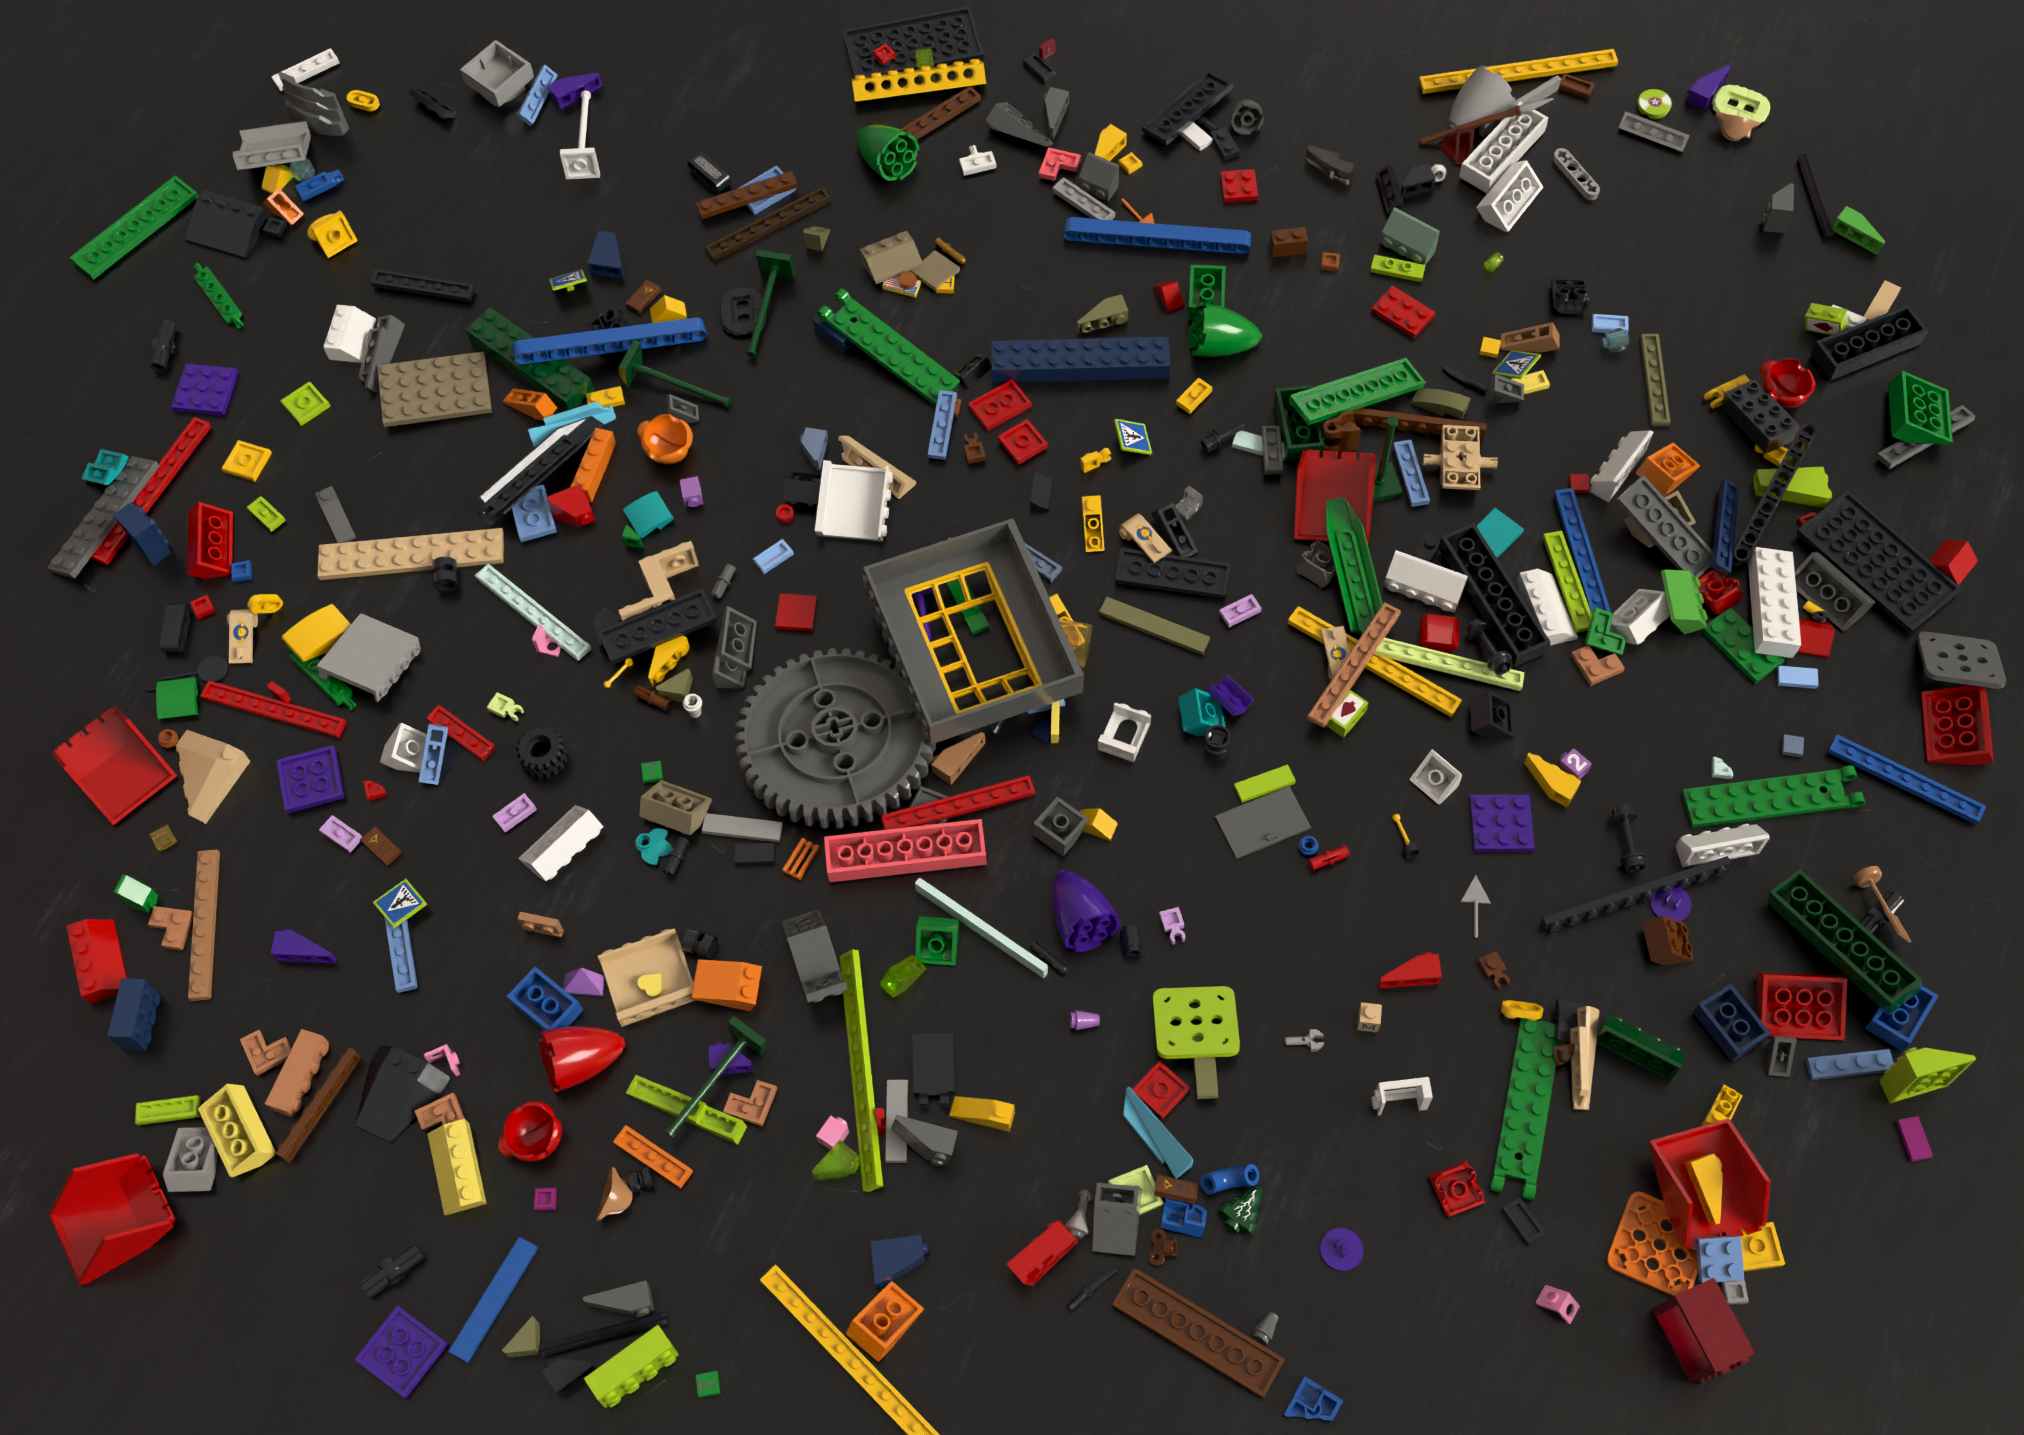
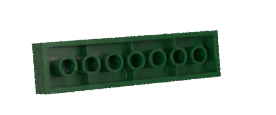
[465,307,594,411]
[1768,869,1923,1015]

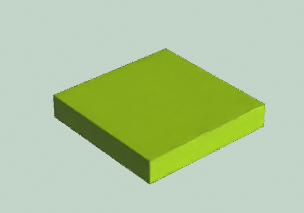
[280,381,331,426]

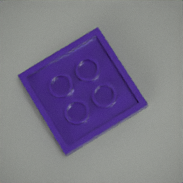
[171,364,239,416]
[277,745,344,813]
[1469,795,1535,852]
[354,1305,448,1399]

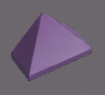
[563,968,606,997]

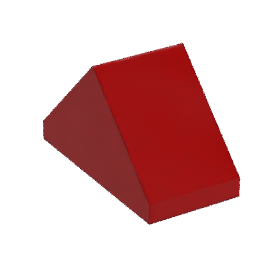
[1153,280,1184,313]

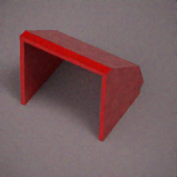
[1294,450,1377,544]
[52,706,177,825]
[1649,1118,1771,1252]
[48,1153,175,1286]

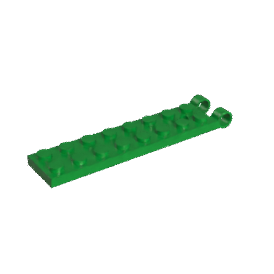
[817,288,960,406]
[1681,766,1866,828]
[1490,1018,1560,1201]

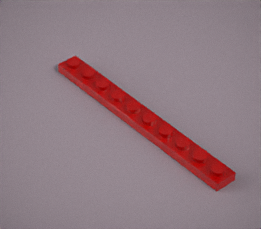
[91,417,211,565]

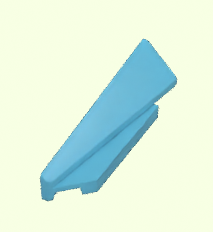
[528,402,616,448]
[1123,1087,1193,1179]

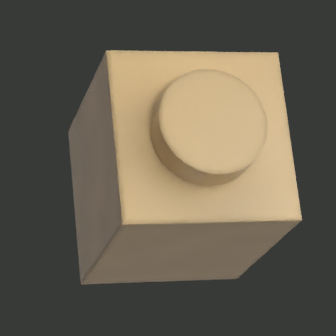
[1357,1002,1382,1032]

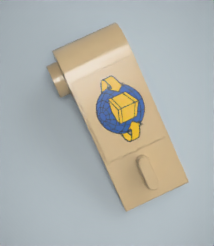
[1119,513,1172,563]
[227,609,258,664]
[1321,626,1350,682]

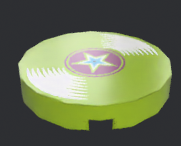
[1637,89,1672,119]

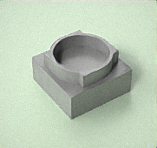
[460,40,534,107]

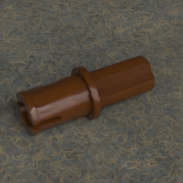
[633,685,671,711]

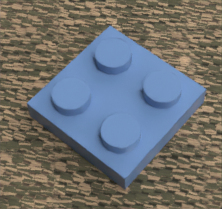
[1696,1235,1744,1283]

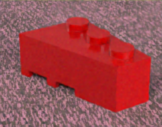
[1007,1220,1079,1286]

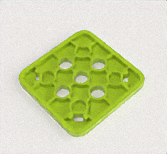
[1153,986,1240,1059]

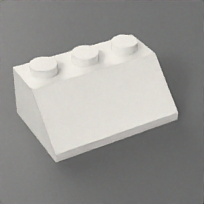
[323,305,376,363]
[1610,589,1670,645]

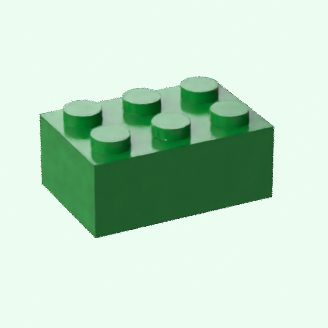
[1188,265,1226,320]

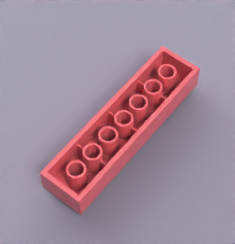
[824,819,987,882]

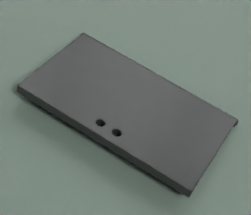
[1214,786,1311,859]

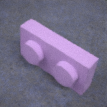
[1219,594,1261,628]
[492,793,537,832]
[319,815,362,853]

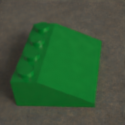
[1888,371,1953,445]

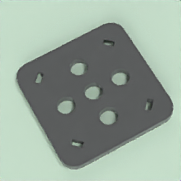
[1917,632,2006,689]

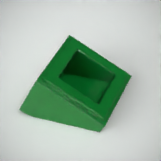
[622,525,643,549]

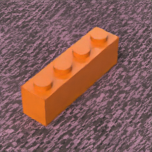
[571,428,616,502]

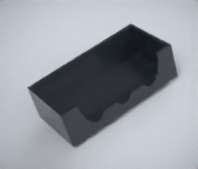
[1721,379,1800,454]

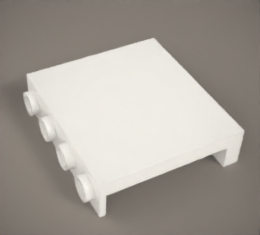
[815,460,893,542]

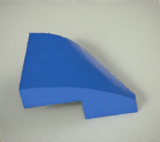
[1160,1198,1207,1238]

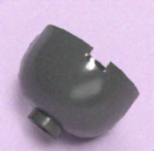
[1230,99,1264,135]

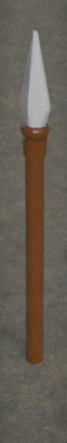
[1420,98,1553,145]

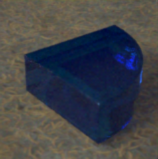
[1032,718,1051,746]

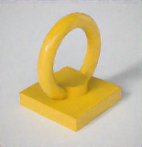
[307,211,358,258]

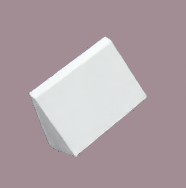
[1409,750,1462,804]

